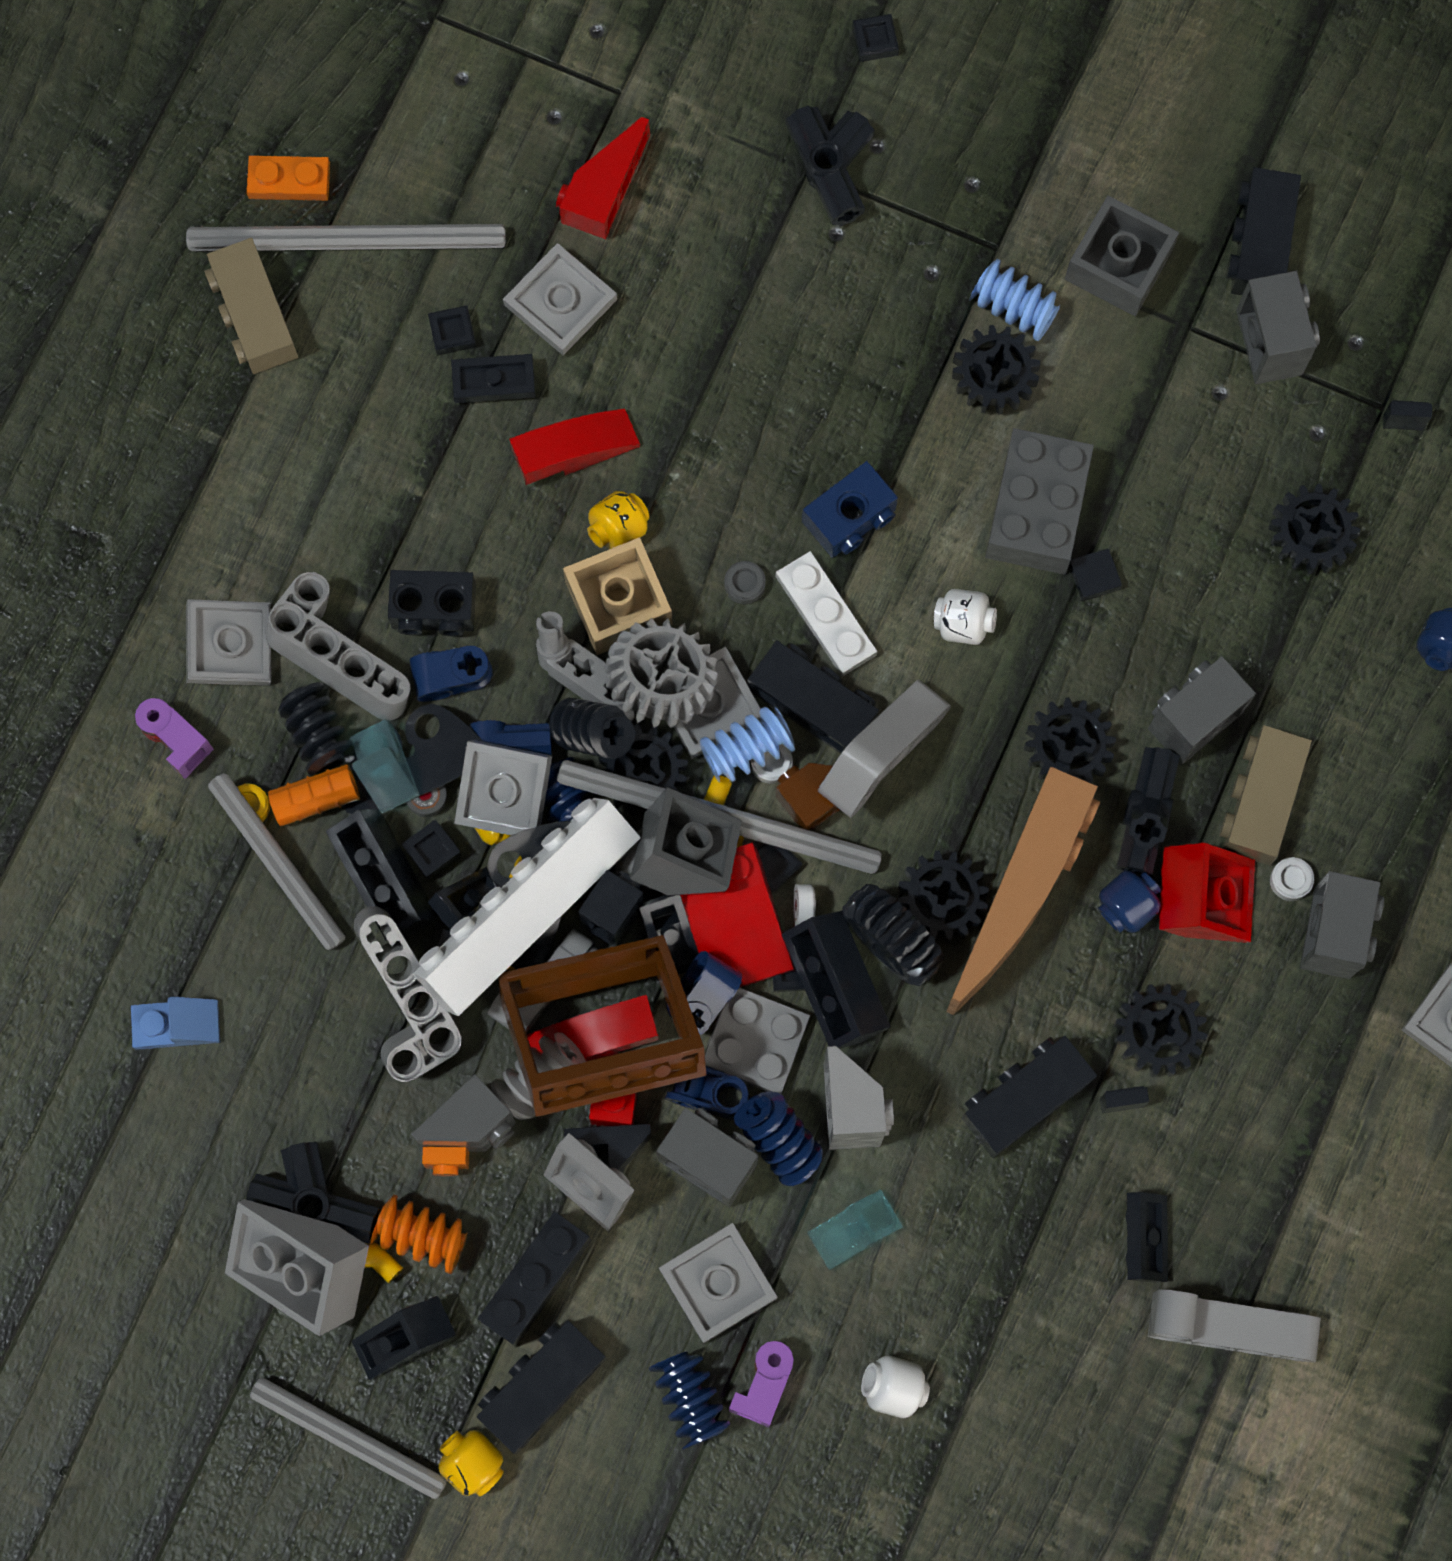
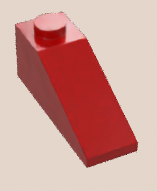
[556,117,650,240]

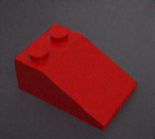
[680,843,795,988]

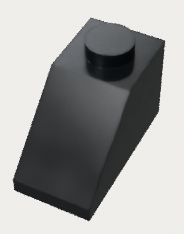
[351,1296,456,1380]

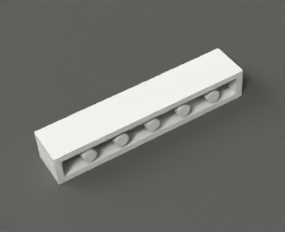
[413,798,641,1016]

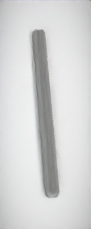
[186,224,506,251]
[557,760,882,874]

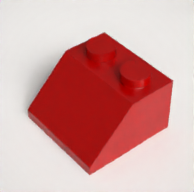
[1159,843,1255,943]

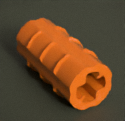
[268,764,360,826]

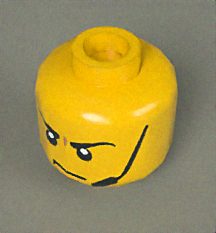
[587,491,649,549]
[439,1430,504,1496]

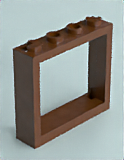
[498,935,706,1117]

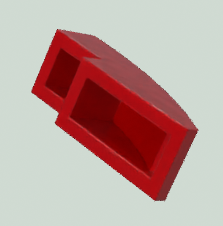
[509,408,640,485]
[527,995,658,1062]

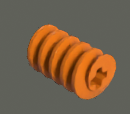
[371,1194,468,1274]

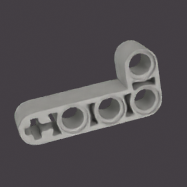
[266,572,410,721]
[818,679,951,818]
[354,906,461,1082]
[1148,1289,1321,1363]

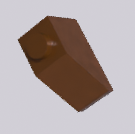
[775,763,840,831]

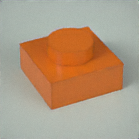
[422,1147,469,1176]

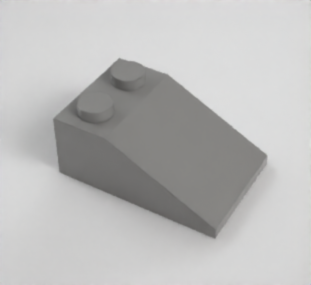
[225,1199,369,1336]

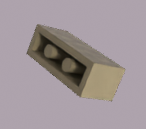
[204,237,298,375]
[1219,725,1312,866]

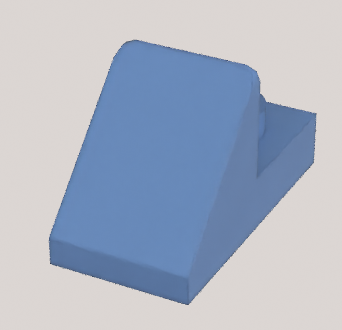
[131,997,220,1050]

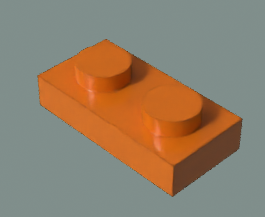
[247,156,330,201]

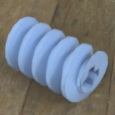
[970,258,1060,341]
[700,707,795,783]

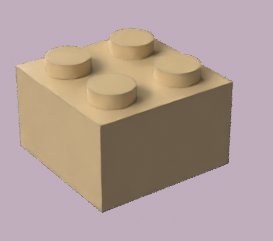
[563,537,673,655]

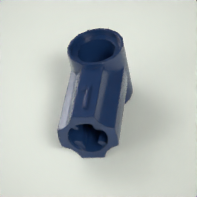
[469,720,552,756]

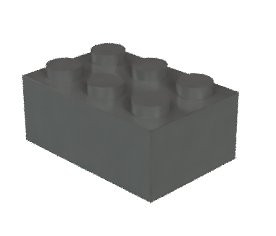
[985,428,1094,575]

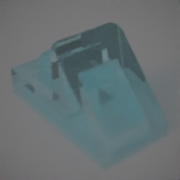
[350,719,419,813]
[807,1190,903,1271]

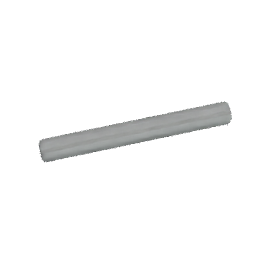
[208,773,345,950]
[250,1378,447,1499]

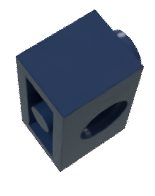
[802,461,898,558]

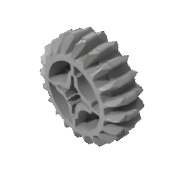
[604,618,718,728]

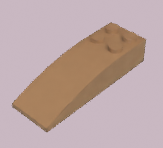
[946,767,1100,1015]

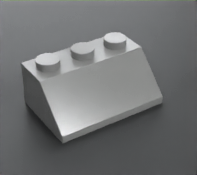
[823,1046,894,1150]

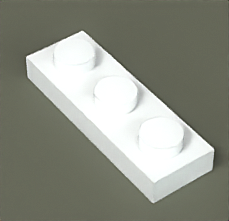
[775,551,877,677]

